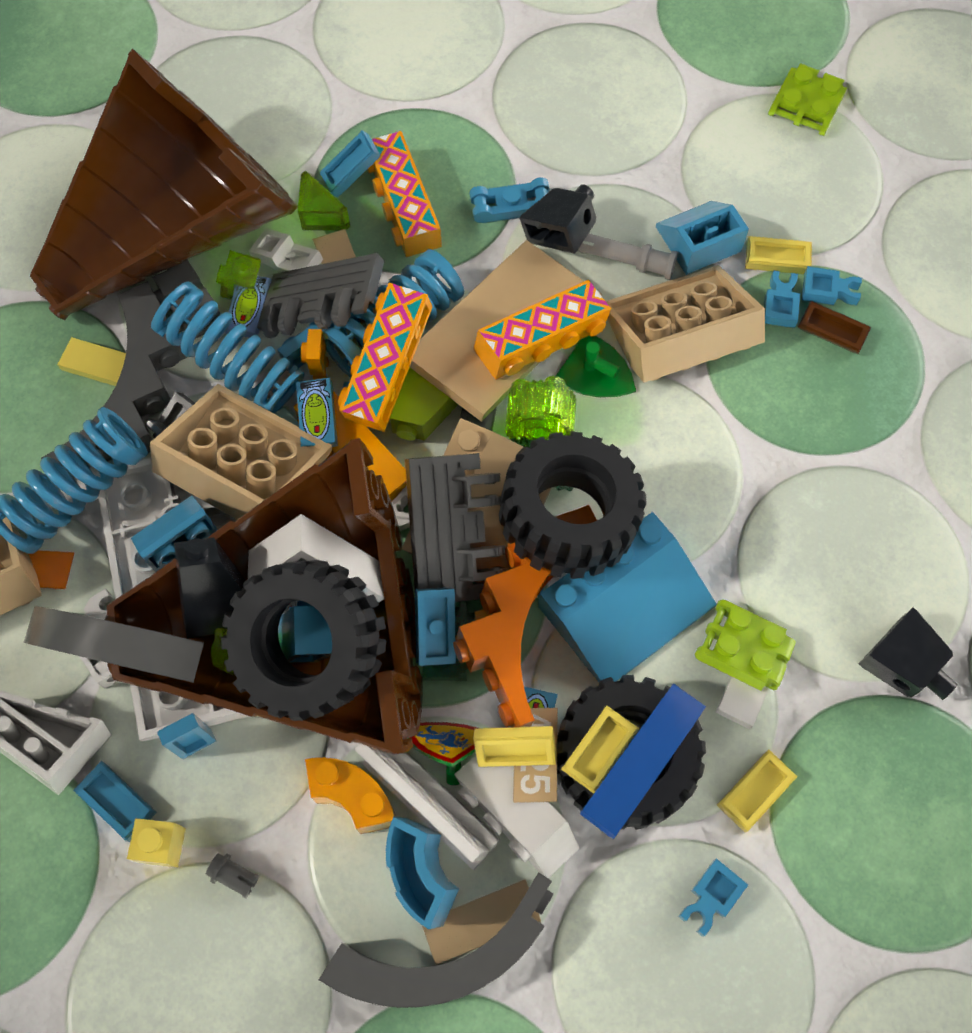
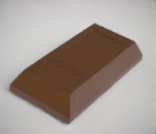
[798,301,871,354]

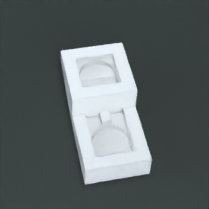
[249,228,323,272]
[715,676,768,729]

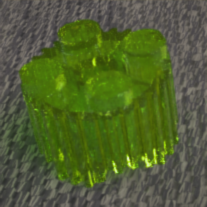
[505,376,577,442]

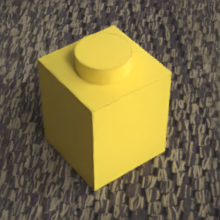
[127,818,186,868]

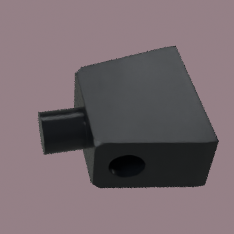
[519,184,596,254]
[858,607,958,700]

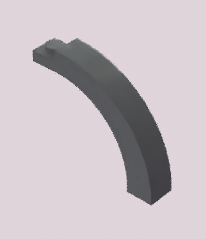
[24,606,204,682]
[318,872,554,1008]

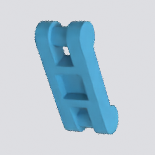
[469,177,550,223]

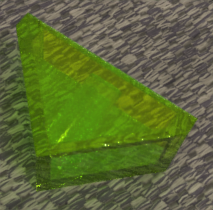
[298,171,351,231]

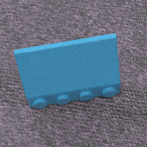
[538,511,717,683]

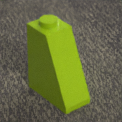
[390,367,459,441]

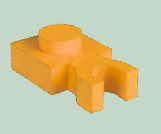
[301,329,329,380]

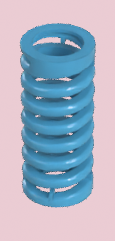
[322,249,464,378]
[151,281,305,413]
[0,407,148,554]

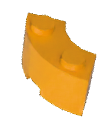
[305,757,396,834]

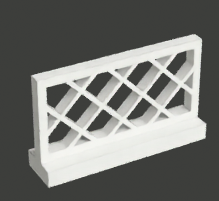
[354,743,500,870]

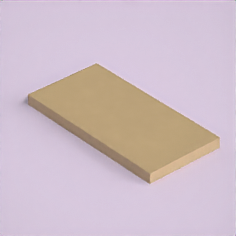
[410,240,602,422]

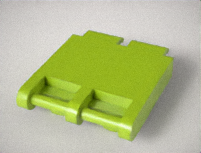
[768,63,847,136]
[695,600,796,691]

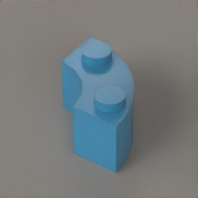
[386,817,459,929]

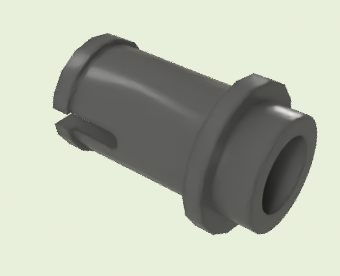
[206,853,260,898]

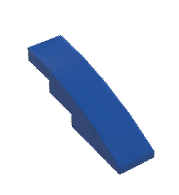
[580,683,706,840]

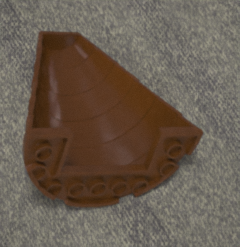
[30,48,298,320]
[105,438,423,755]

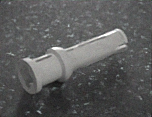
[579,233,678,280]

